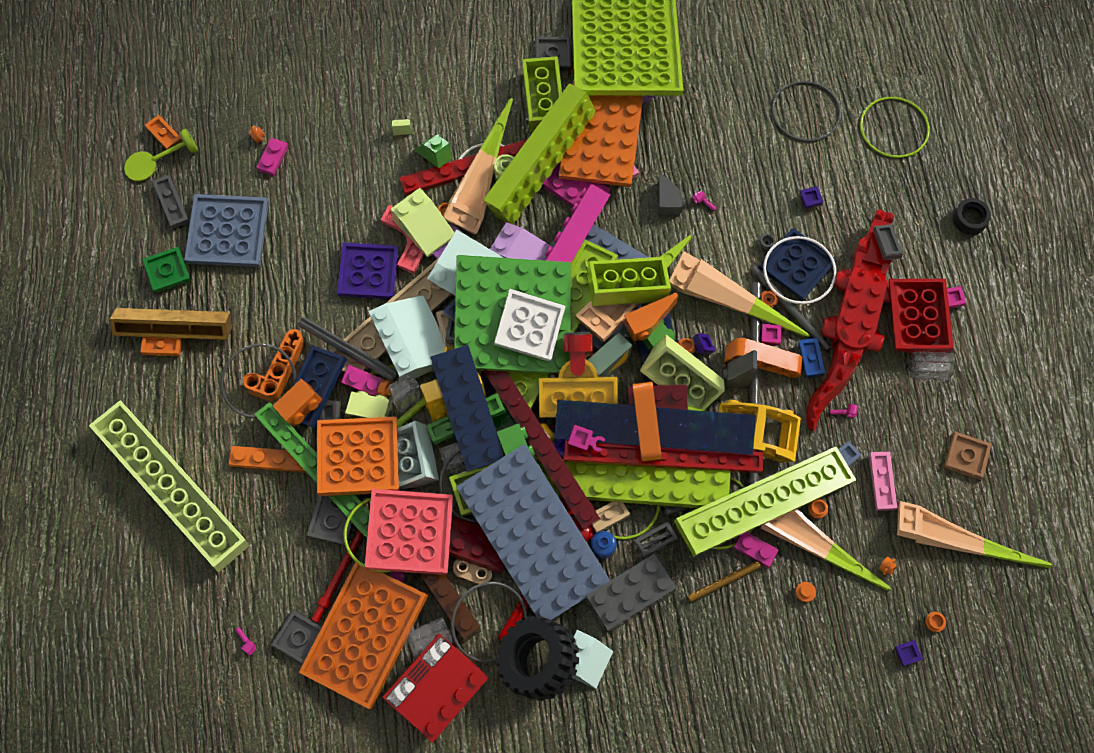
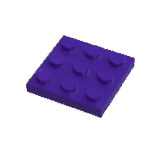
[337,242,399,299]

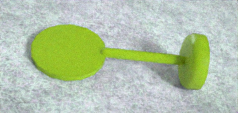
[124,129,198,182]

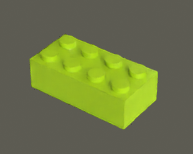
[522,56,562,132]
[587,257,671,306]

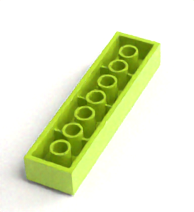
[483,83,596,225]

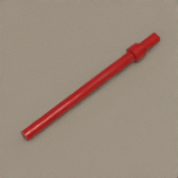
[311,530,363,623]

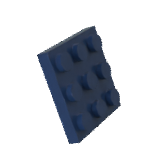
[758,228,837,301]

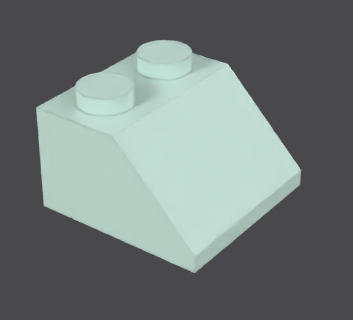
[572,630,613,689]

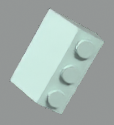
[397,421,439,489]

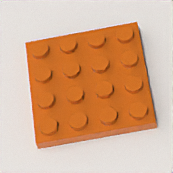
[317,417,399,496]

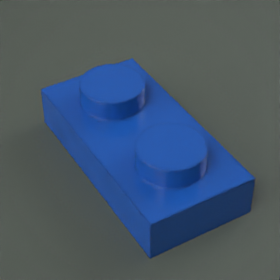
[798,338,825,378]

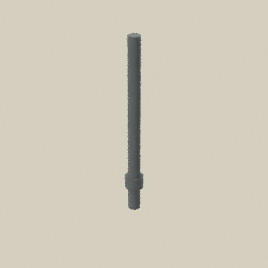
[750,265,831,351]

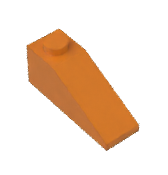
[623,293,678,342]

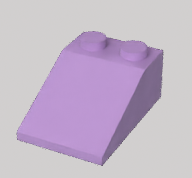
[490,222,551,261]

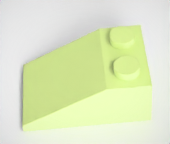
[391,188,455,257]

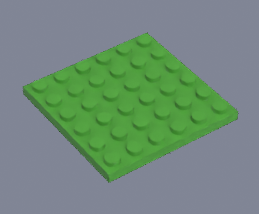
[454,255,571,374]

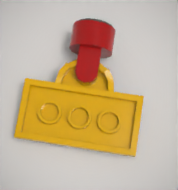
[539,332,618,417]

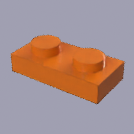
[145,115,183,150]
[140,337,183,356]

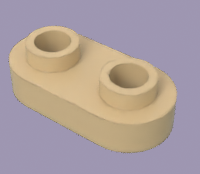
[453,559,492,585]

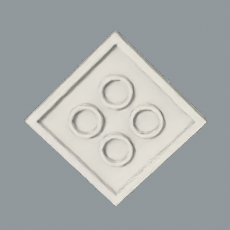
[494,289,565,362]

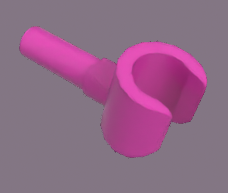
[692,191,717,211]
[830,404,858,418]
[236,628,256,655]

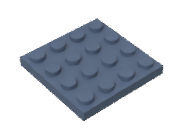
[184,194,269,267]

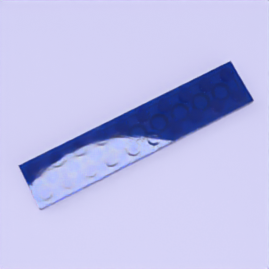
[554,400,756,455]

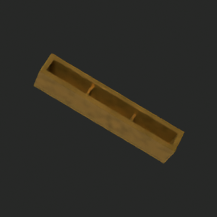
[110,308,232,340]

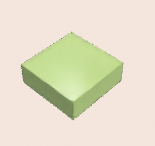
[392,119,411,135]

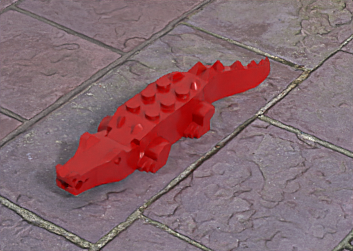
[806,210,895,431]

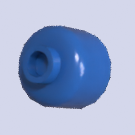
[590,531,617,560]

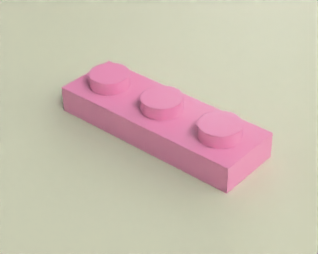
[869,452,897,511]

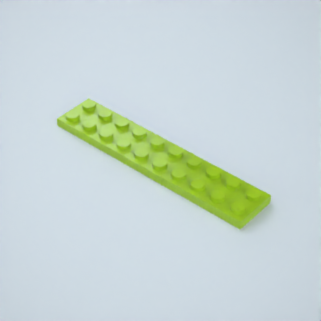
[495,240,618,409]
[674,447,856,557]
[534,457,731,508]

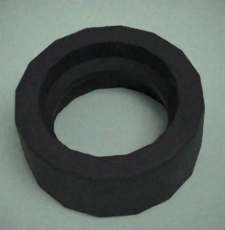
[953,198,991,235]

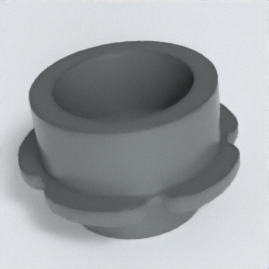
[758,234,776,251]

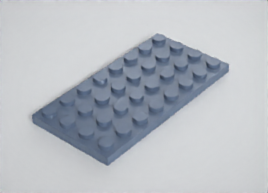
[456,444,610,620]

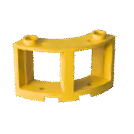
[713,400,801,463]

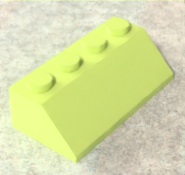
[640,335,725,410]

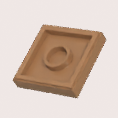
[943,431,992,480]

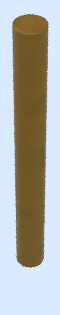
[687,561,761,603]

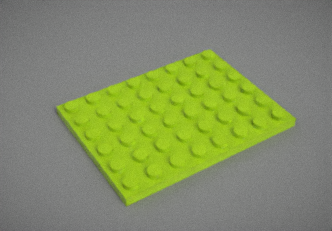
[572,0,683,96]

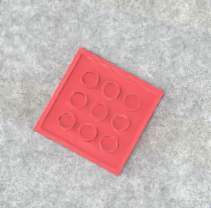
[365,489,453,575]

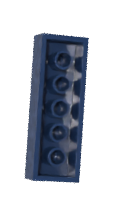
[428,345,504,471]

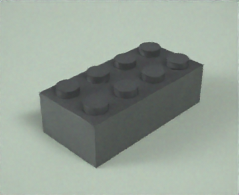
[585,554,677,635]

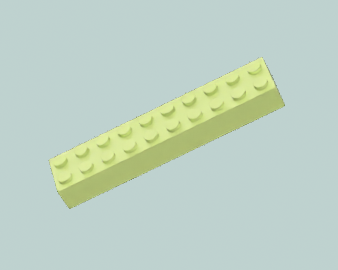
[89,400,250,573]

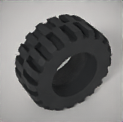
[496,616,579,701]

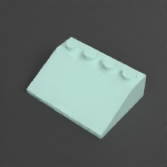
[427,230,504,295]
[369,295,445,384]

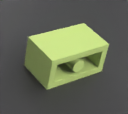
[345,391,391,419]

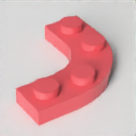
[380,205,424,274]

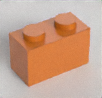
[273,379,322,427]

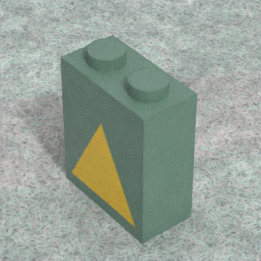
[588,333,632,377]

